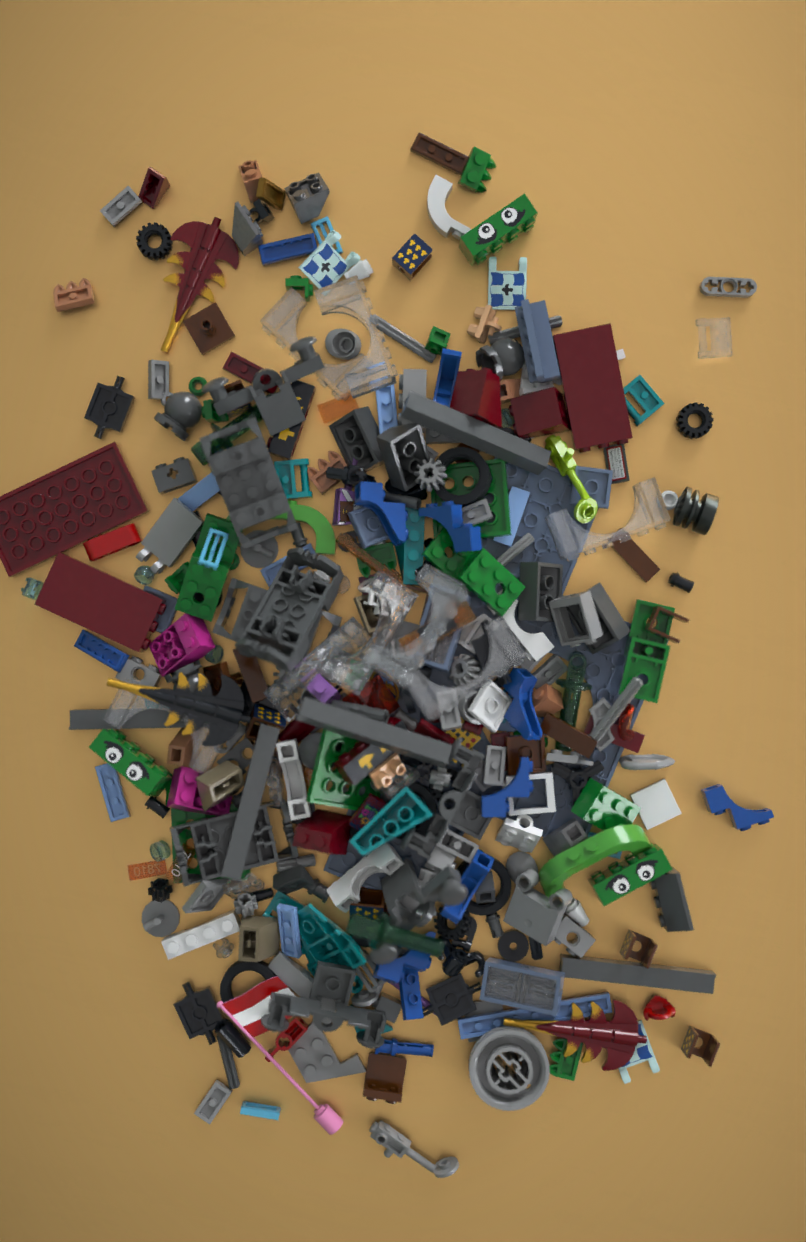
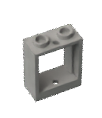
[549,591,603,648]

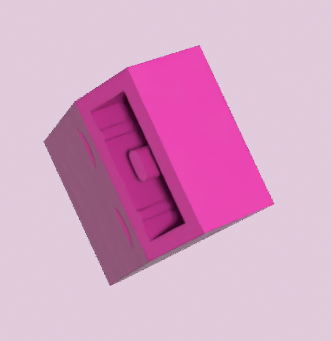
[149,613,215,677]
[167,766,232,816]

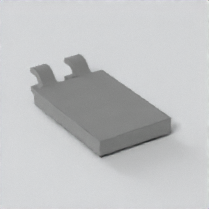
[136,498,204,574]

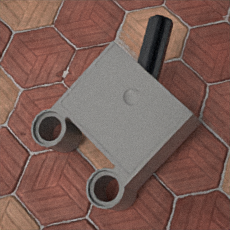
[503,869,573,960]

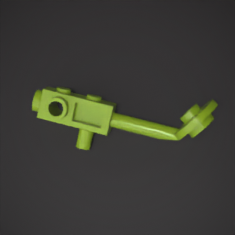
[545,435,598,524]

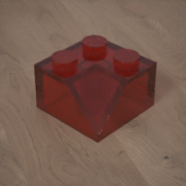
[342,675,400,715]

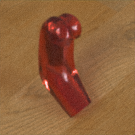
[619,703,635,741]

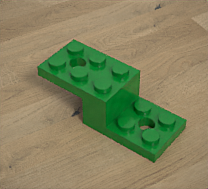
[175,513,243,622]
[422,527,525,617]
[618,599,675,703]

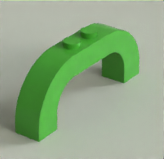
[219,500,336,555]
[538,824,652,897]

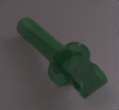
[191,393,273,465]
[555,651,592,752]
[346,912,444,957]

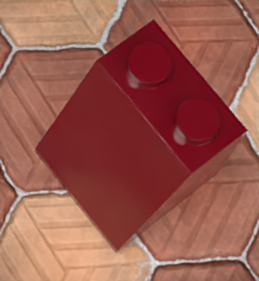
[450,368,502,428]
[509,387,570,439]
[292,809,352,855]

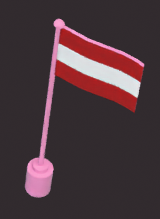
[216,976,343,1135]

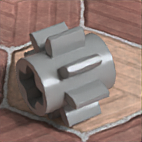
[429,766,451,791]
[234,892,258,918]

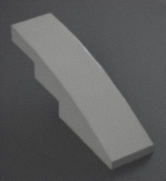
[268,951,336,1011]

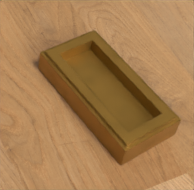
[256,178,286,210]

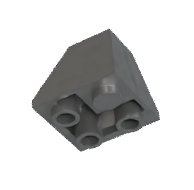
[284,173,330,224]
[232,202,263,256]
[542,817,588,857]

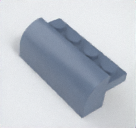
[515,299,561,383]

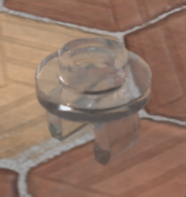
[213,938,234,958]

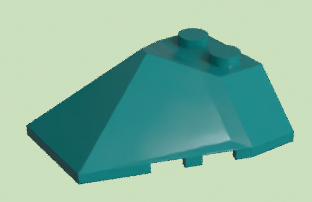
[297,903,367,977]

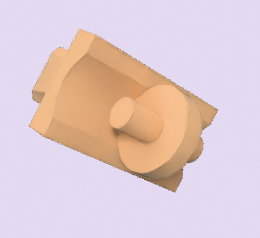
[467,304,502,344]
[369,753,406,790]

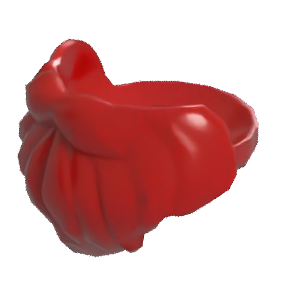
[643,995,676,1021]

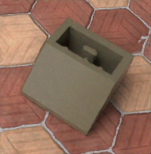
[196,760,244,811]
[238,915,280,962]

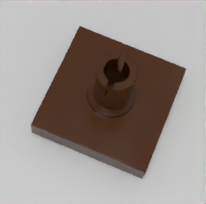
[183,302,236,355]
[203,661,242,696]
[505,733,546,776]

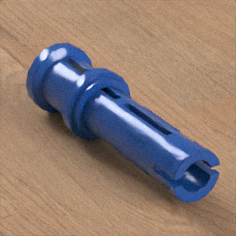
[375,1038,434,1057]

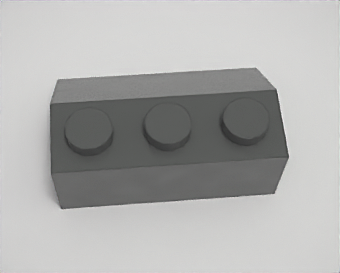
[329,406,384,472]
[376,423,431,492]
[518,562,563,622]
[566,582,631,655]
[649,867,694,932]

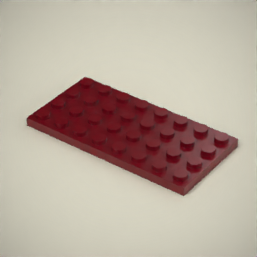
[0,442,148,577]

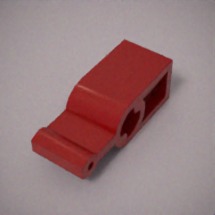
[265,1016,309,1062]

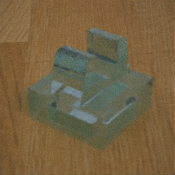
[21,577,44,600]

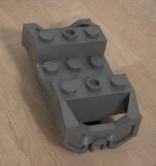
[199,417,298,549]
[235,547,344,673]
[212,578,342,672]
[170,798,299,887]

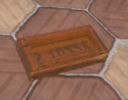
[317,392,359,424]

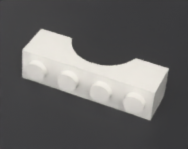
[487,589,554,661]
[276,738,312,821]
[326,842,404,913]
[161,909,241,960]

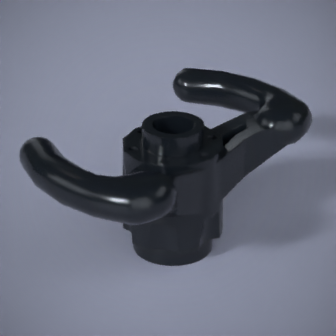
[434,935,485,978]

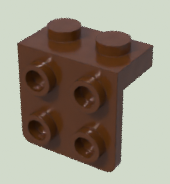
[363,1052,407,1104]

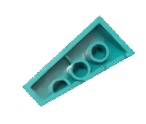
[395,507,425,586]
[349,786,433,857]

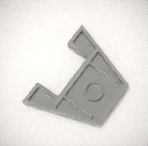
[288,1018,366,1083]

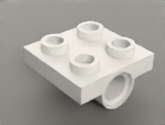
[495,814,543,853]

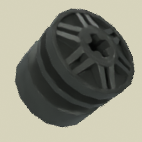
[673,487,719,535]

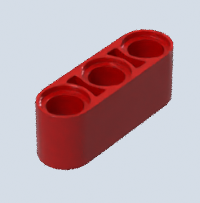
[83,523,142,562]

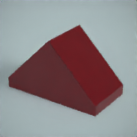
[138,167,170,209]

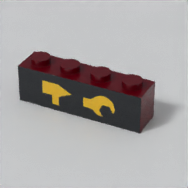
[267,380,316,460]
[334,717,408,785]

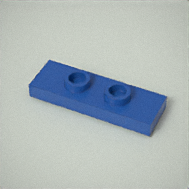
[258,233,317,266]
[74,629,129,672]
[399,967,424,1021]

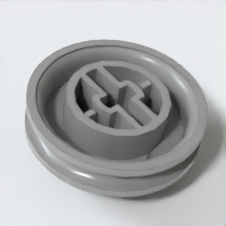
[469,1026,550,1111]

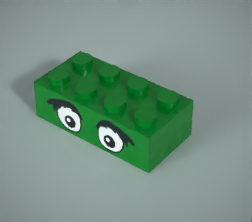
[459,193,538,266]
[89,728,172,796]
[588,843,673,906]

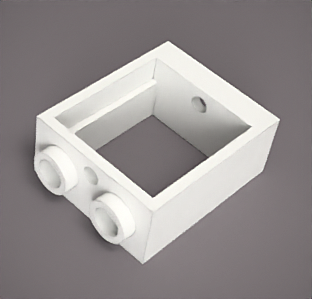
[502,771,556,816]

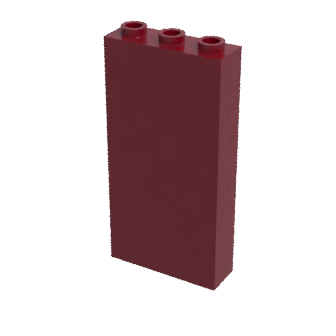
[553,323,633,453]
[34,552,167,653]

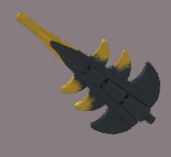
[107,672,252,746]

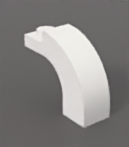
[427,175,471,240]

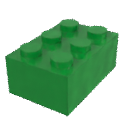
[571,778,641,831]

